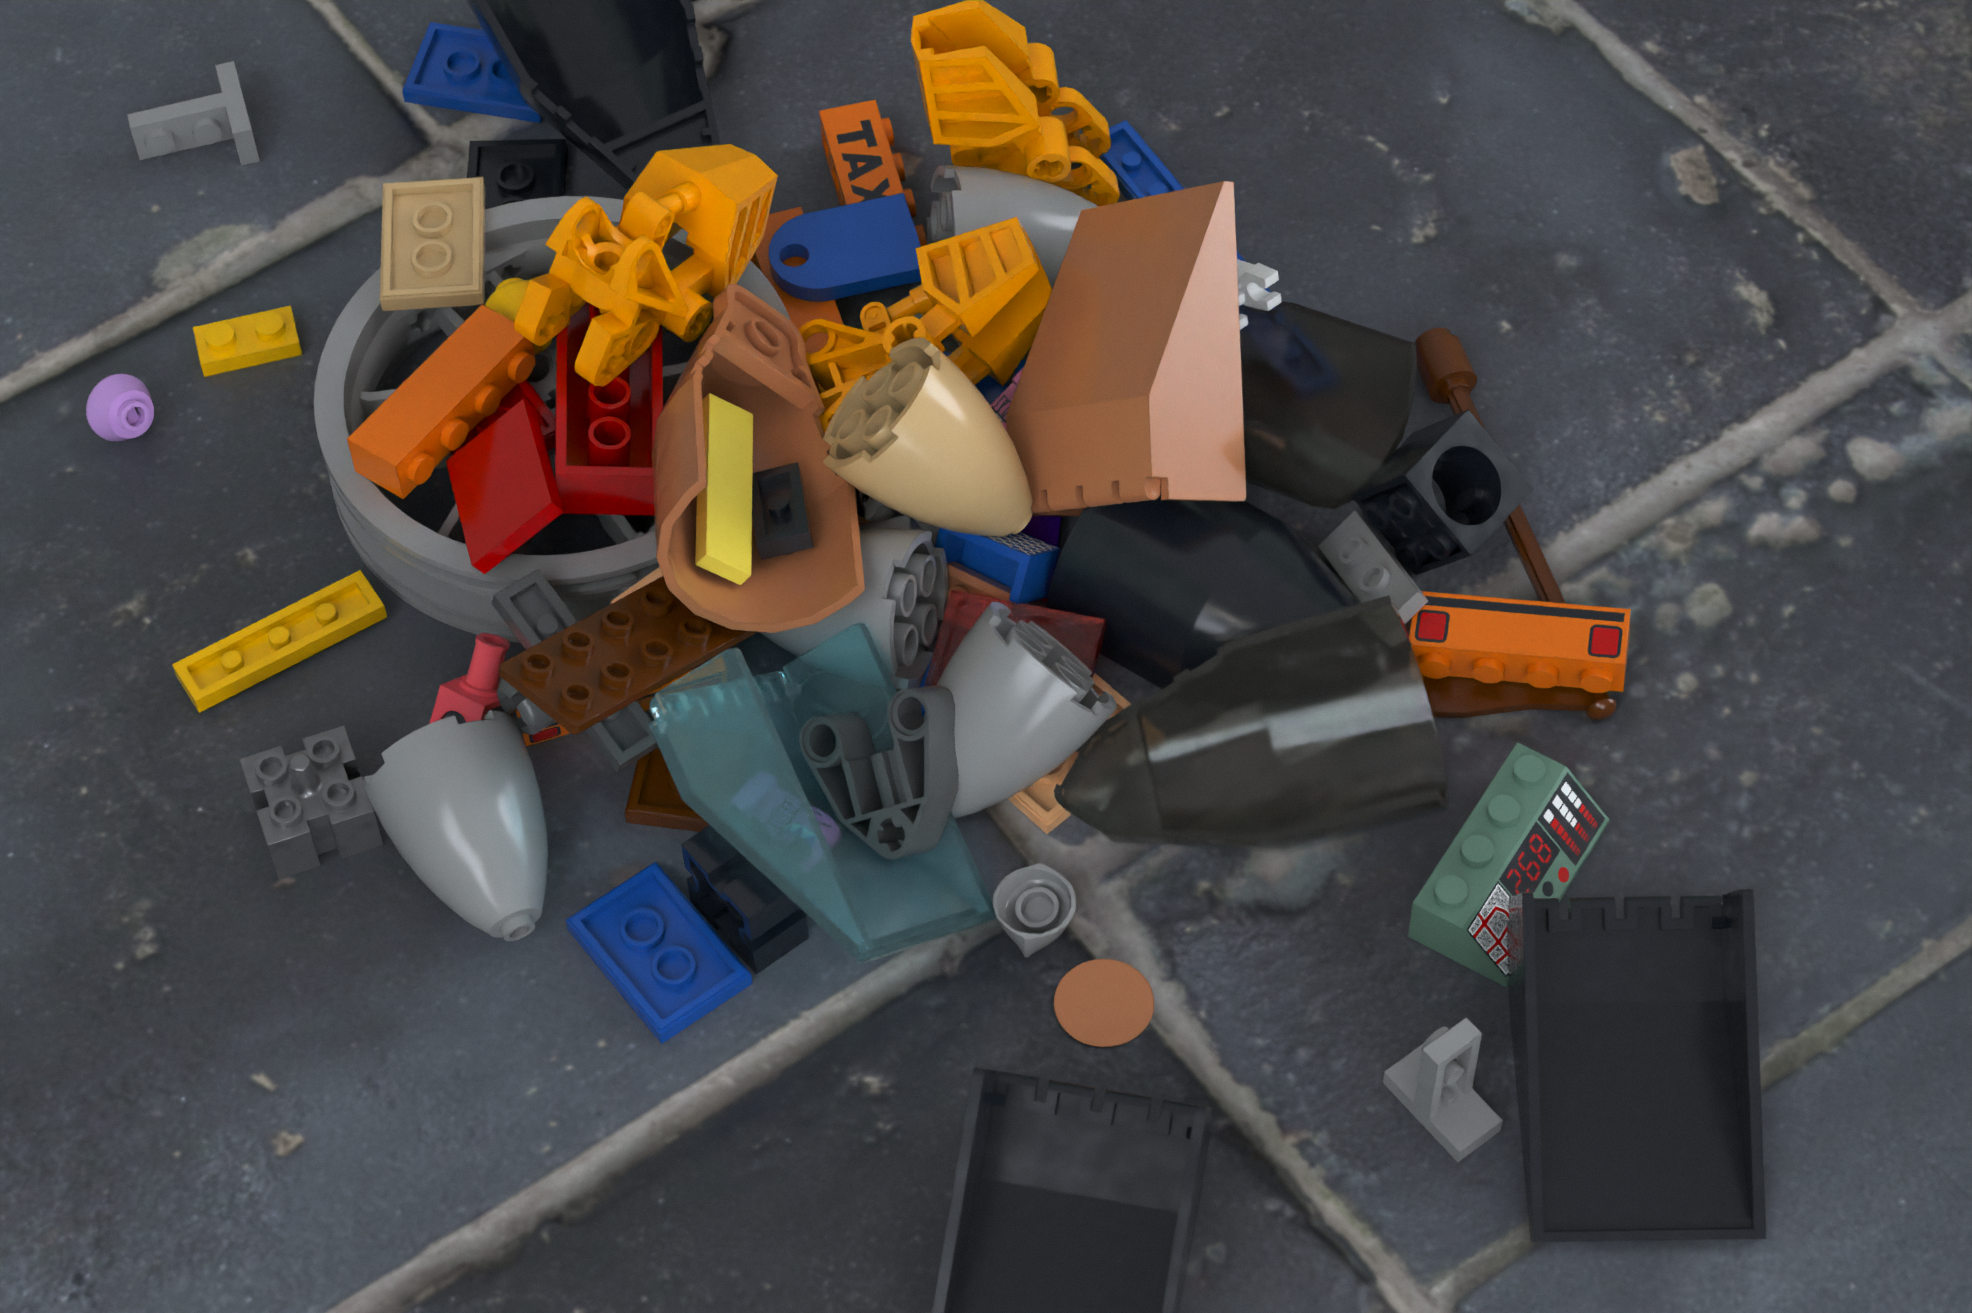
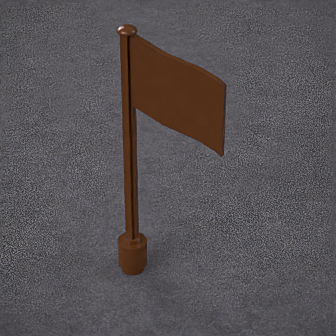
[1392,328,1617,720]

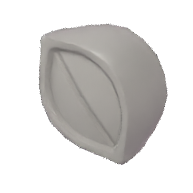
[993,863,1076,958]

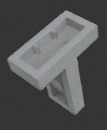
[127,61,260,166]
[1383,1017,1503,1162]

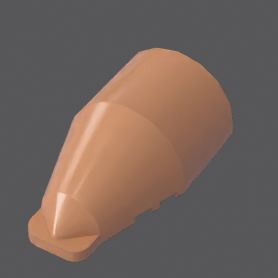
[652,284,865,633]

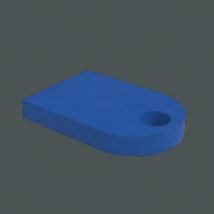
[769,193,921,302]

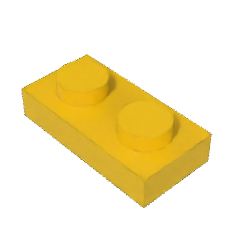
[193,305,302,377]

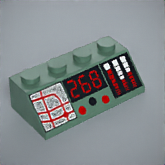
[1408,742,1609,987]

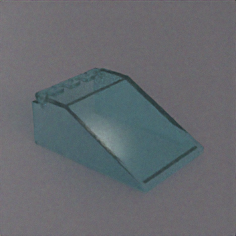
[648,622,997,964]

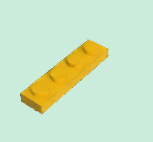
[172,570,387,713]

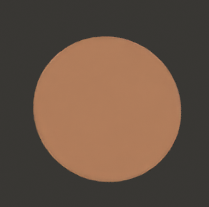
[1054,959,1154,1047]

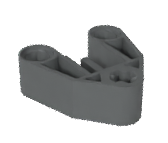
[799,685,959,859]

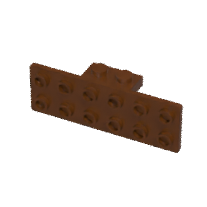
[499,576,757,734]

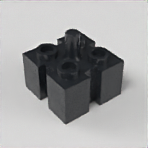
[681,808,813,975]

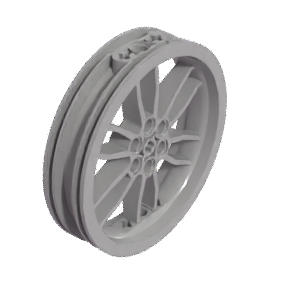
[314,196,791,643]

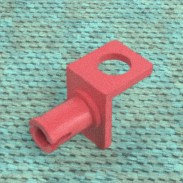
[429,633,510,724]

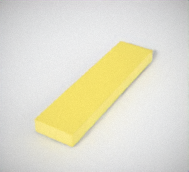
[695,393,753,585]

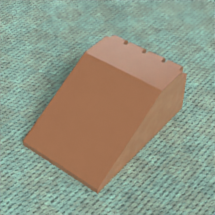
[1006,181,1246,517]

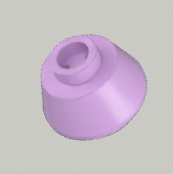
[86,374,154,442]

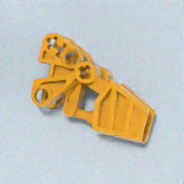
[910,0,1120,206]
[514,144,778,387]
[798,217,1053,493]

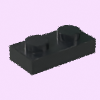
[752,462,814,560]

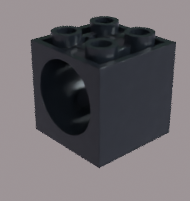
[1351,410,1533,575]

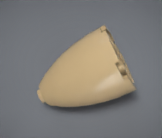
[823,338,1033,537]

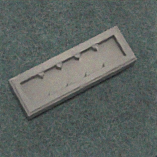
[1318,510,1428,638]

